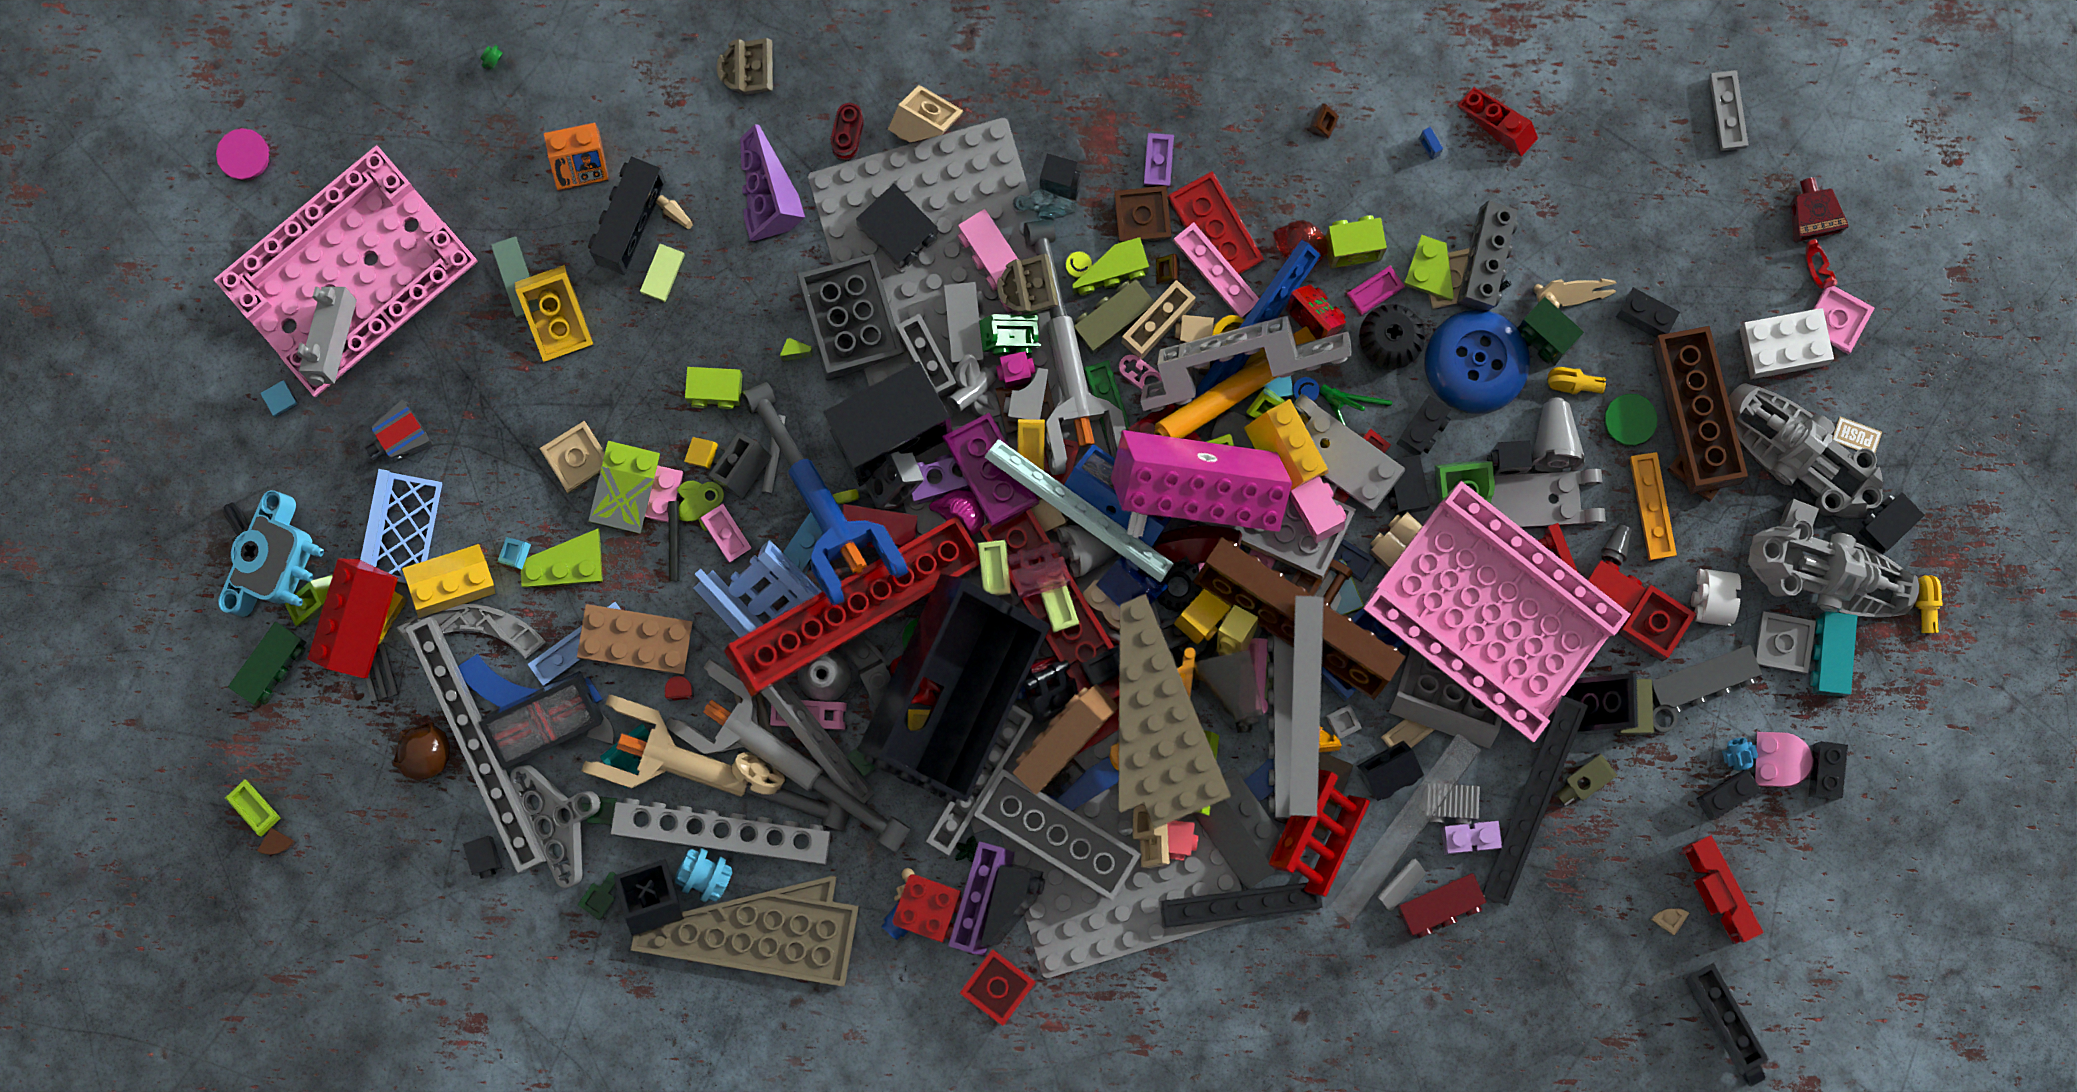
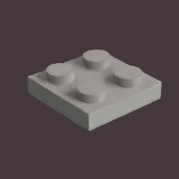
[1755,611,1816,674]

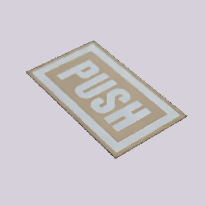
[1832,417,1882,453]

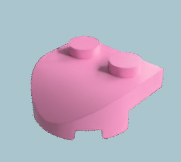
[1755,732,1814,788]

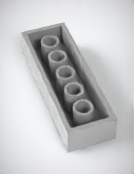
[974,769,1141,901]

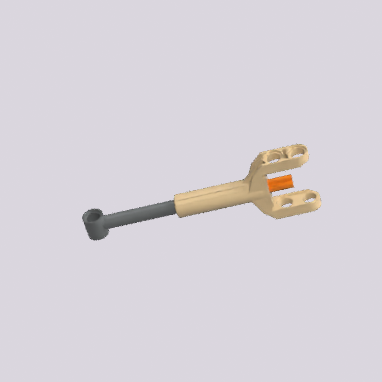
[581,694,850,832]

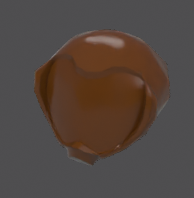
[392,721,450,780]

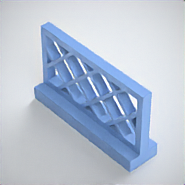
[360,469,443,584]
[694,569,764,638]

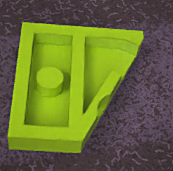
[1404,235,1454,302]

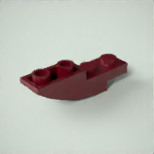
[1134,526,1242,573]

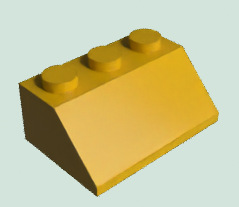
[1244,399,1328,493]
[402,544,496,618]

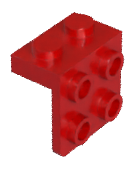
[893,874,962,943]

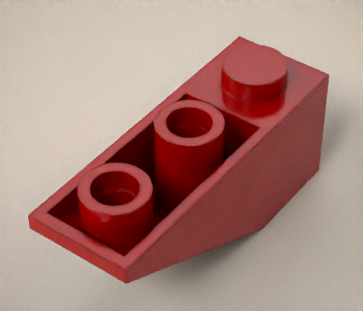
[1457,87,1538,157]

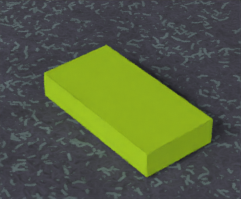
[225,779,281,837]

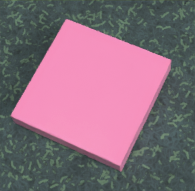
[1813,286,1875,354]

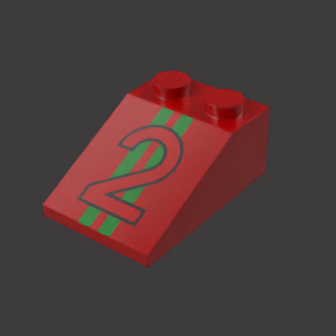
[1285,284,1346,340]

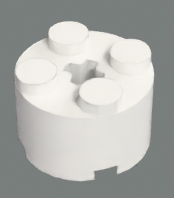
[1691,569,1741,626]

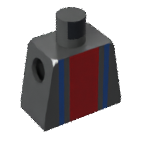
[365,399,434,462]

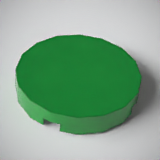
[1604,393,1658,447]

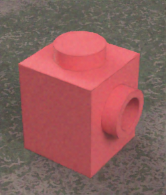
[1167,820,1198,861]

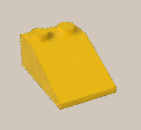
[515,265,593,362]

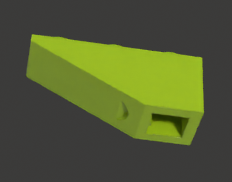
[1072,237,1149,296]

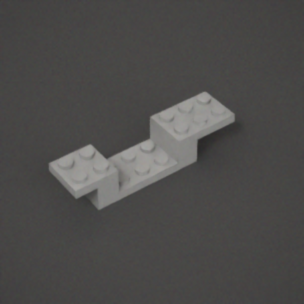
[1141,315,1351,412]

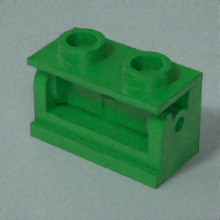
[979,314,1041,356]

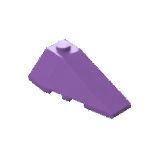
[740,124,805,241]

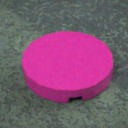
[216,128,269,180]

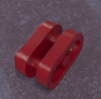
[830,103,864,161]

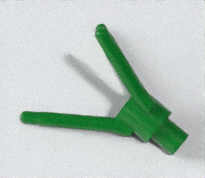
[1319,384,1392,426]

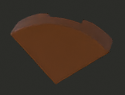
[257,828,296,855]

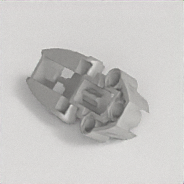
[1728,383,1883,519]
[1748,519,1919,618]

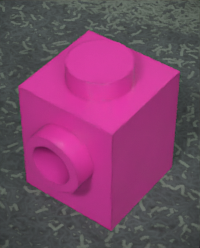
[996,351,1035,388]

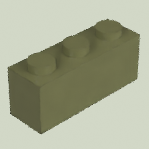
[1074,279,1155,356]

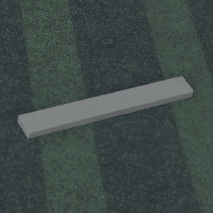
[1289,596,1323,816]

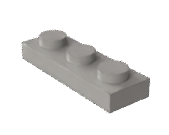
[1709,70,1748,151]

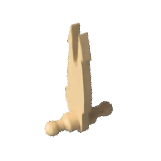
[1533,278,1617,308]

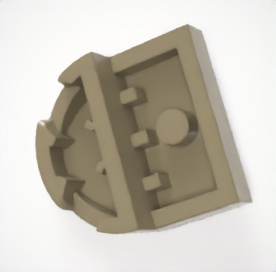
[717,38,773,95]
[997,253,1059,314]

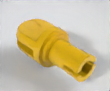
[1548,367,1606,395]
[1915,575,1943,633]

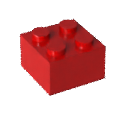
[1617,585,1696,662]
[960,949,1036,1026]

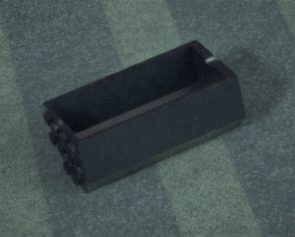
[857,573,1051,804]

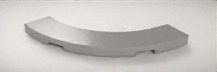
[396,604,547,660]

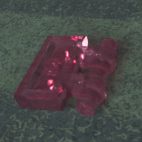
[1007,541,1071,599]

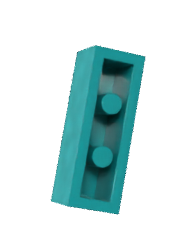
[1810,611,1857,697]

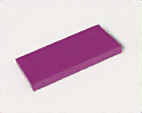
[942,412,1040,528]

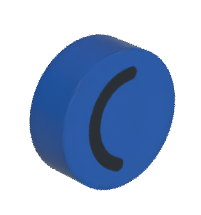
[1293,377,1319,402]

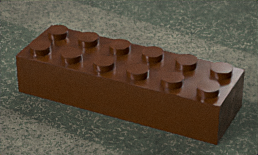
[1652,326,1748,494]

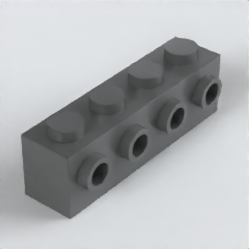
[1457,200,1518,311]

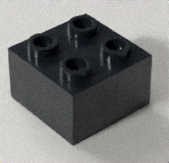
[614,859,684,936]

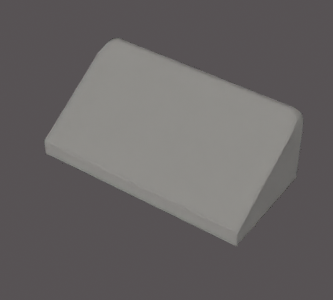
[1376,859,1426,912]

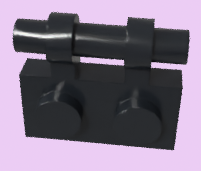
[1023,660,1079,724]

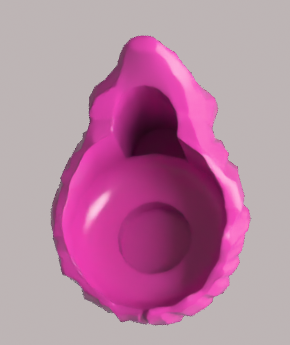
[929,490,985,536]

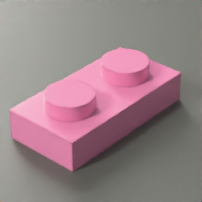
[645,466,684,523]
[700,504,751,563]

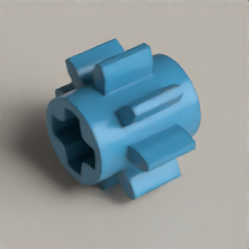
[1722,738,1758,771]

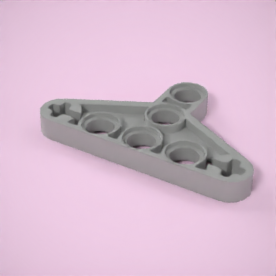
[510,765,600,888]

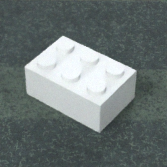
[1739,308,1834,380]

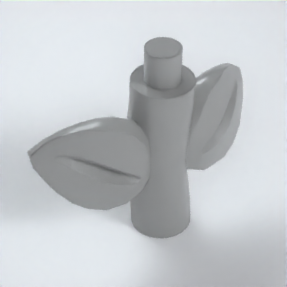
[947,354,1001,417]

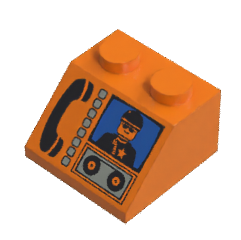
[544,123,609,191]

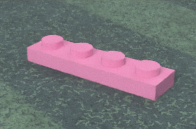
[1173,222,1259,318]

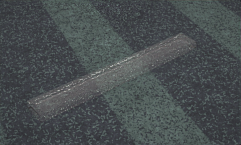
[1330,733,1481,924]

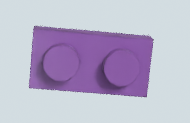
[1144,133,1174,188]

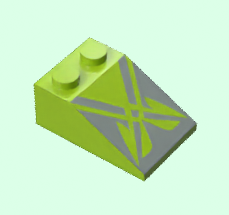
[588,441,660,534]

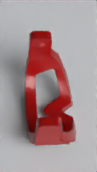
[1805,239,1838,289]

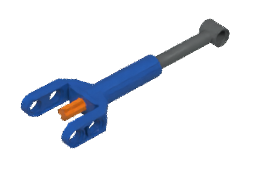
[742,382,908,606]

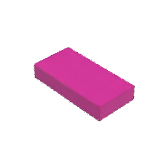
[1346,265,1405,316]

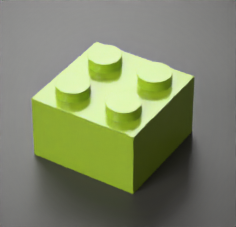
[1324,216,1387,269]

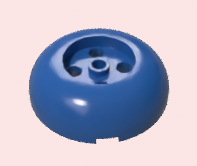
[1424,310,1530,414]

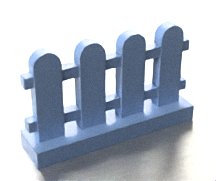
[729,540,822,623]

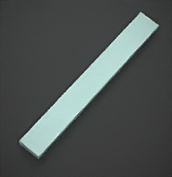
[985,440,1173,582]

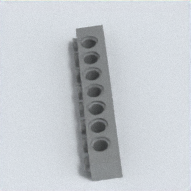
[611,798,831,865]

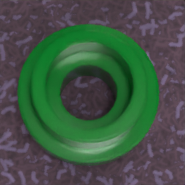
[480,45,503,70]

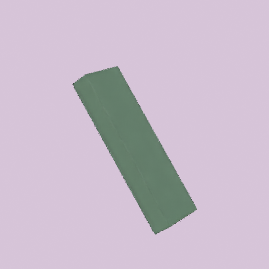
[491,236,540,319]

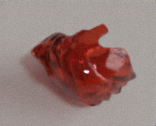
[1273,220,1328,263]

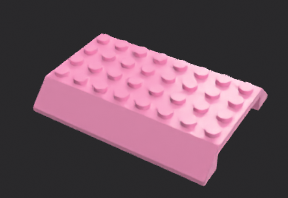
[1363,481,1630,742]

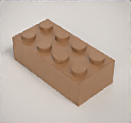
[577,604,693,676]
[1012,684,1119,795]

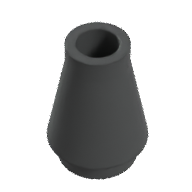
[1601,524,1632,566]

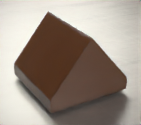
[1308,103,1339,139]
[1156,253,1180,284]

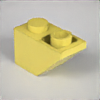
[1216,605,1258,664]

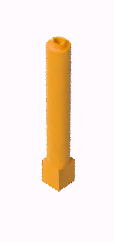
[1154,326,1316,439]

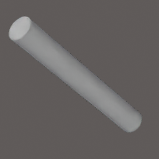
[762,415,786,494]

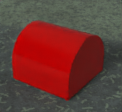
[665,676,695,701]

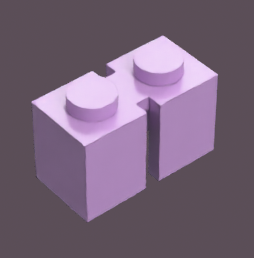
[1441,821,1502,855]

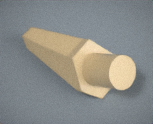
[656,195,693,229]

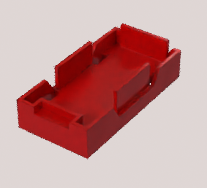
[1679,835,1764,944]

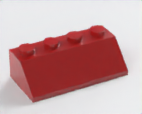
[307,559,398,678]

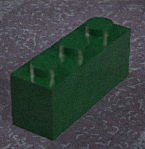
[228,621,307,708]

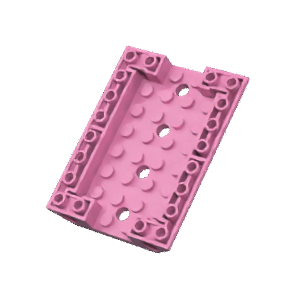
[214,145,478,397]

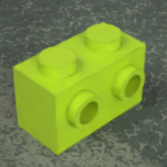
[685,367,742,409]

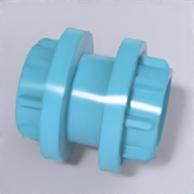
[674,848,732,902]

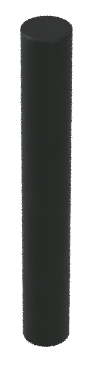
[668,501,680,581]

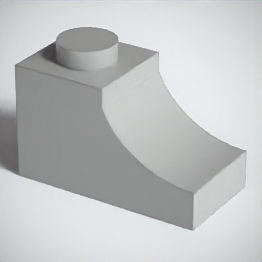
[1003,368,1048,422]

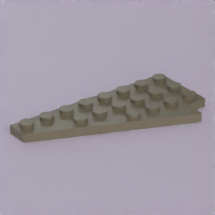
[1118,594,1231,829]
[631,876,859,987]

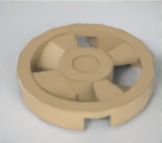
[732,752,785,794]

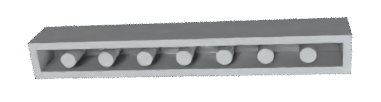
[1267,634,1294,819]

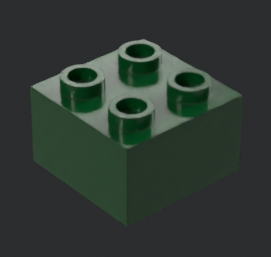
[1518,297,1584,366]

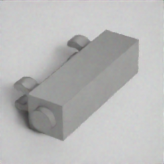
[297,287,357,386]

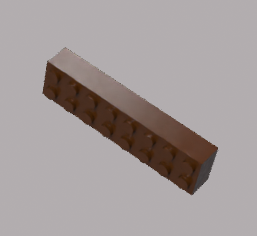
[1193,538,1405,700]

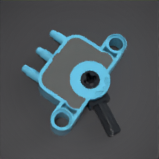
[218,490,324,617]

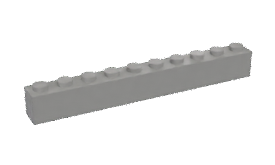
[405,617,547,873]

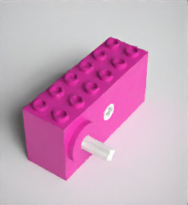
[1111,430,1292,538]

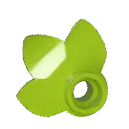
[677,480,724,531]

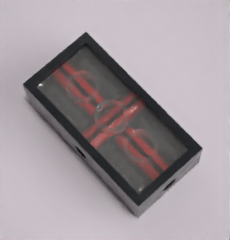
[479,671,604,770]

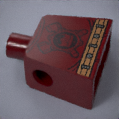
[1791,177,1849,243]

